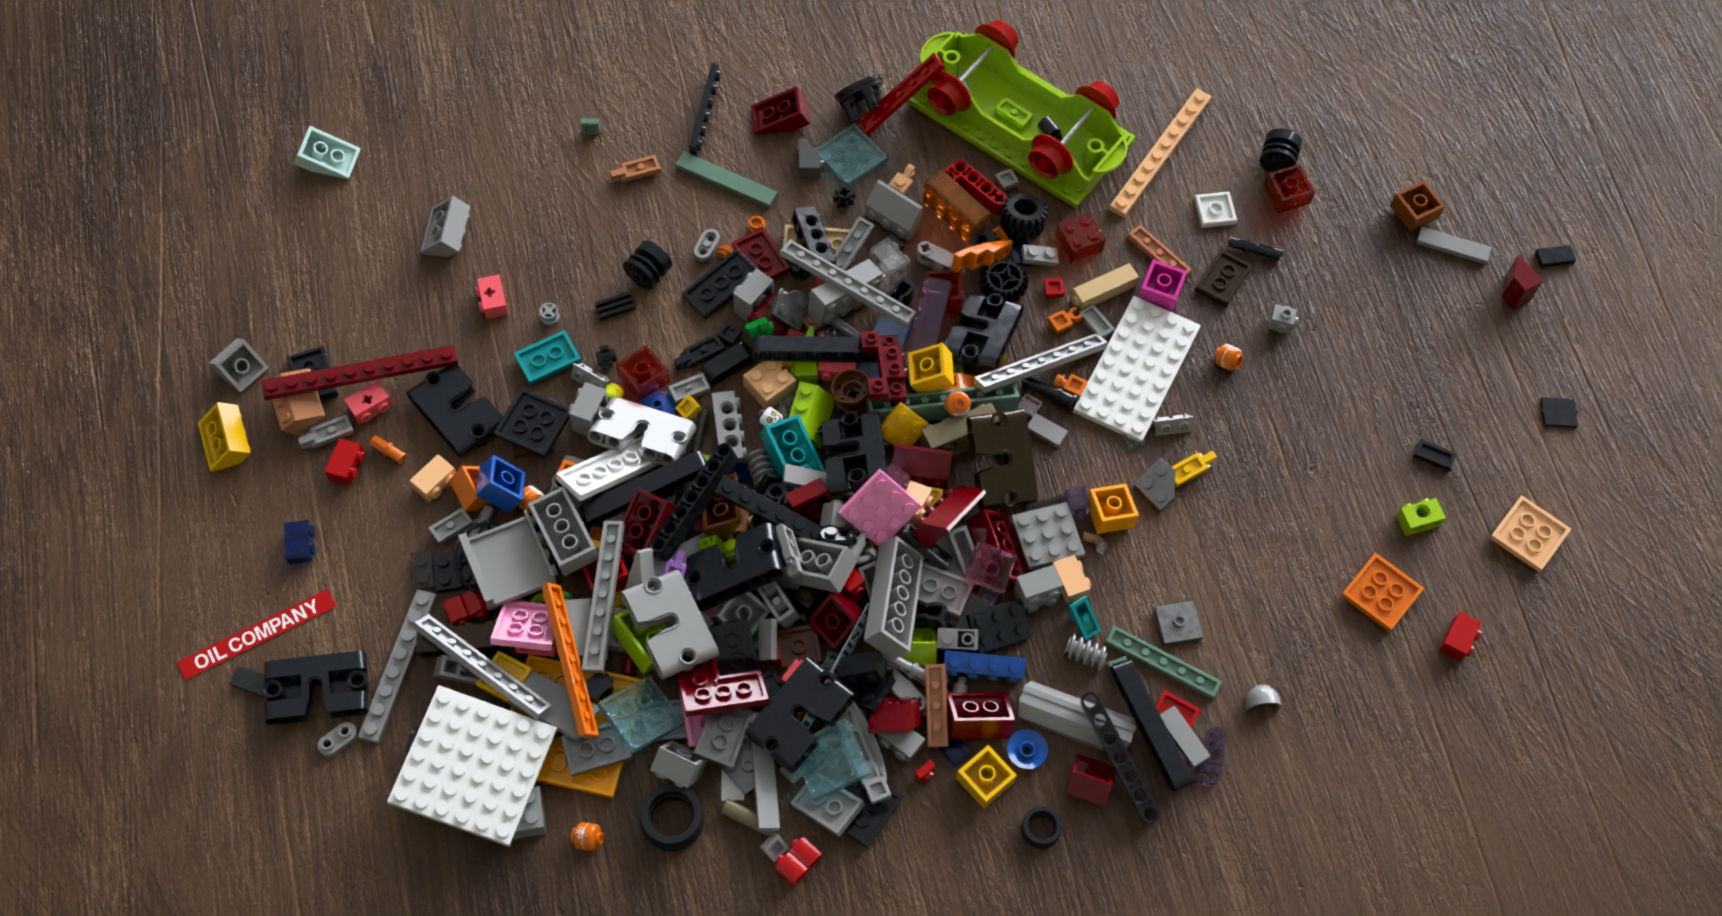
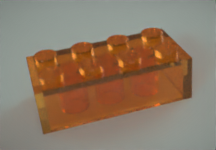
[923,169,991,246]

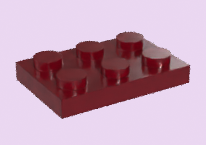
[732,228,790,279]

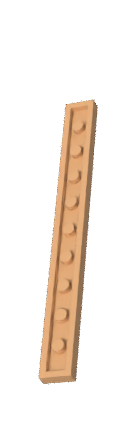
[1109,88,1211,217]

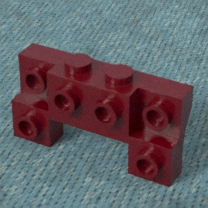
[860,331,908,404]

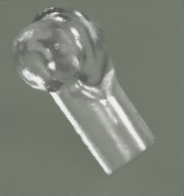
[778,395,795,420]

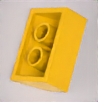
[198,402,251,472]

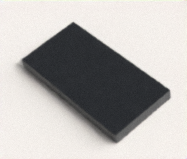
[681,248,759,320]

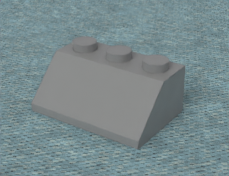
[865,180,923,241]
[420,196,470,257]
[564,598,608,664]

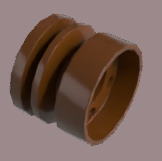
[831,369,869,417]

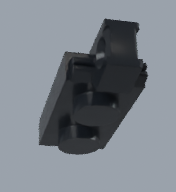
[674,334,725,371]

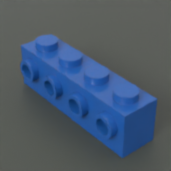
[942,650,1026,683]

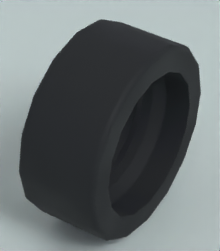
[1021,806,1062,849]

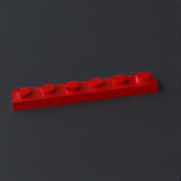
[857,53,945,136]

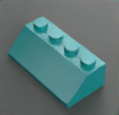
[759,414,826,492]

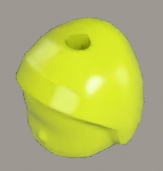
[605,383,624,402]

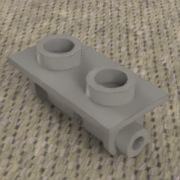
[571,363,611,388]
[1152,413,1193,436]

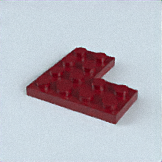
[676,656,769,717]

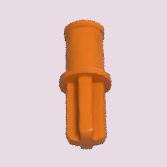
[370,435,407,464]

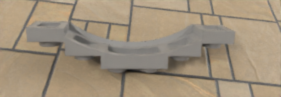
[836,701,891,805]

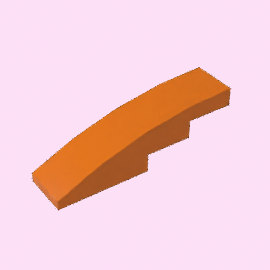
[951,240,1013,273]

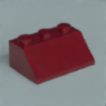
[891,443,953,489]
[622,487,676,558]
[947,692,1015,739]

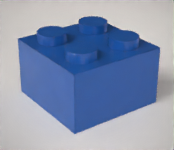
[476,455,526,513]

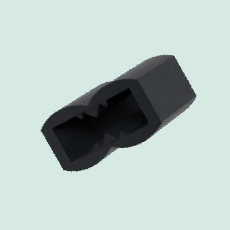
[886,278,914,306]
[914,600,951,631]

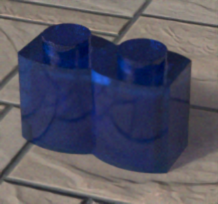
[284,520,317,565]

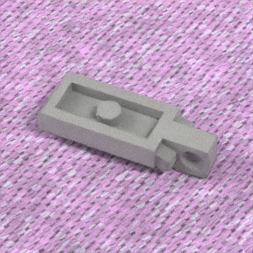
[298,415,354,450]
[776,524,803,579]

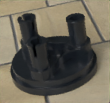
[834,74,884,124]

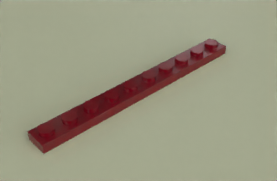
[261,345,458,401]

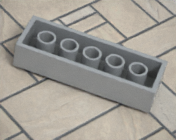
[864,536,924,660]

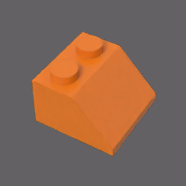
[449,466,493,511]

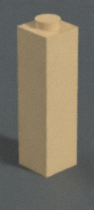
[1071,263,1139,311]

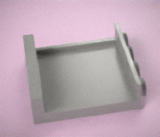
[458,510,558,610]

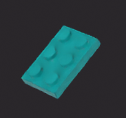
[513,330,581,386]

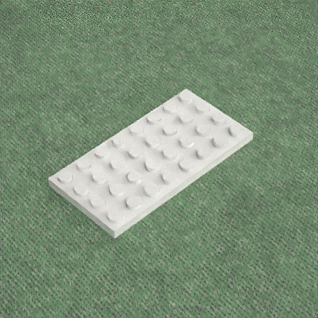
[1073,296,1201,444]

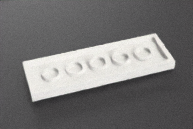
[556,435,659,501]

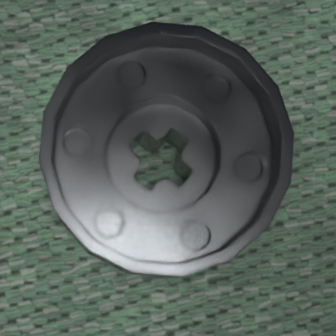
[1259,128,1302,175]
[623,240,672,290]

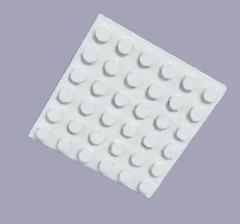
[387,685,557,847]

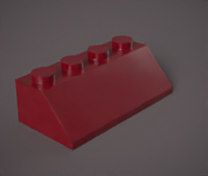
[911,485,987,550]
[967,509,1029,591]

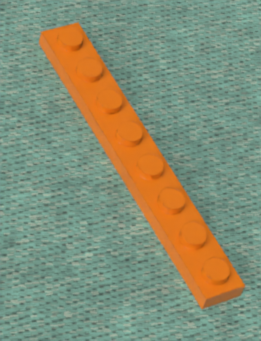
[542,582,599,739]

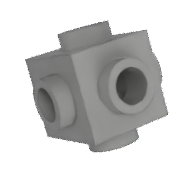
[1268,304,1298,334]

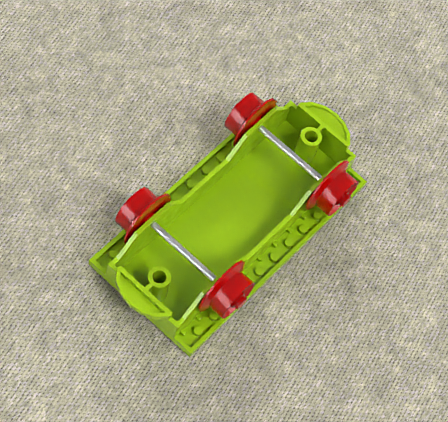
[907,20,1136,209]

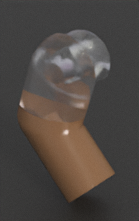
[1082,532,1108,554]

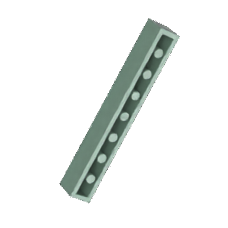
[866,383,1020,423]

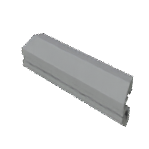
[1018,681,1136,756]

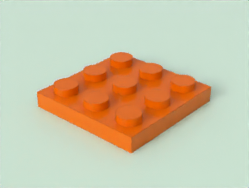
[1341,552,1424,632]

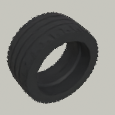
[640,784,704,852]

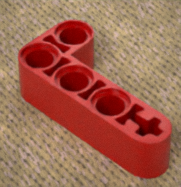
[939,160,1007,215]

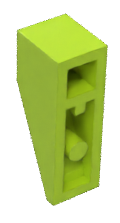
[790,326,818,385]

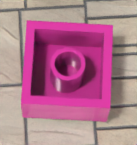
[1138,260,1187,312]

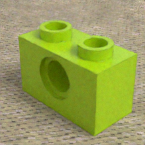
[1396,498,1446,536]

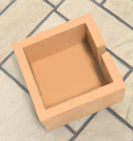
[743,361,796,410]

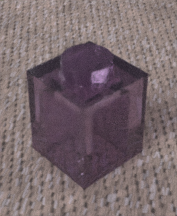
[1063,486,1091,519]

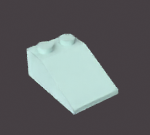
[293,126,361,179]

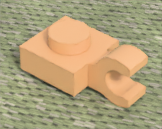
[888,164,915,195]

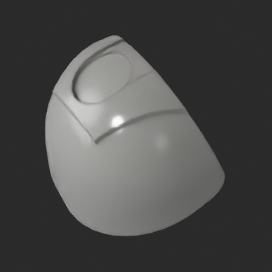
[1245,684,1282,711]

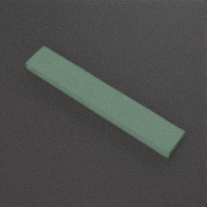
[675,151,778,208]
[1104,626,1222,700]

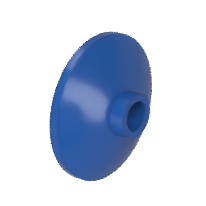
[640,391,677,415]
[1007,729,1048,770]

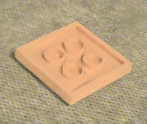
[1490,495,1571,573]

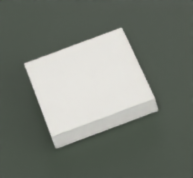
[1194,192,1237,228]

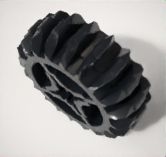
[979,258,1029,303]

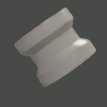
[539,303,560,326]

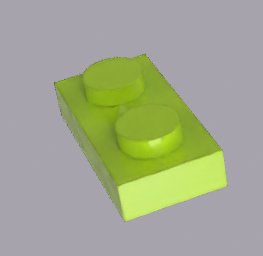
[994,97,1033,130]

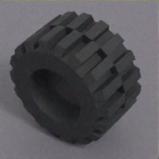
[1000,193,1048,240]

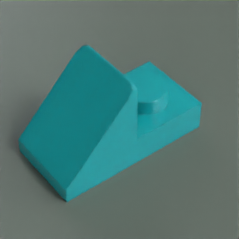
[1067,596,1102,640]

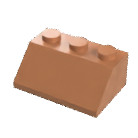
[272,368,325,436]

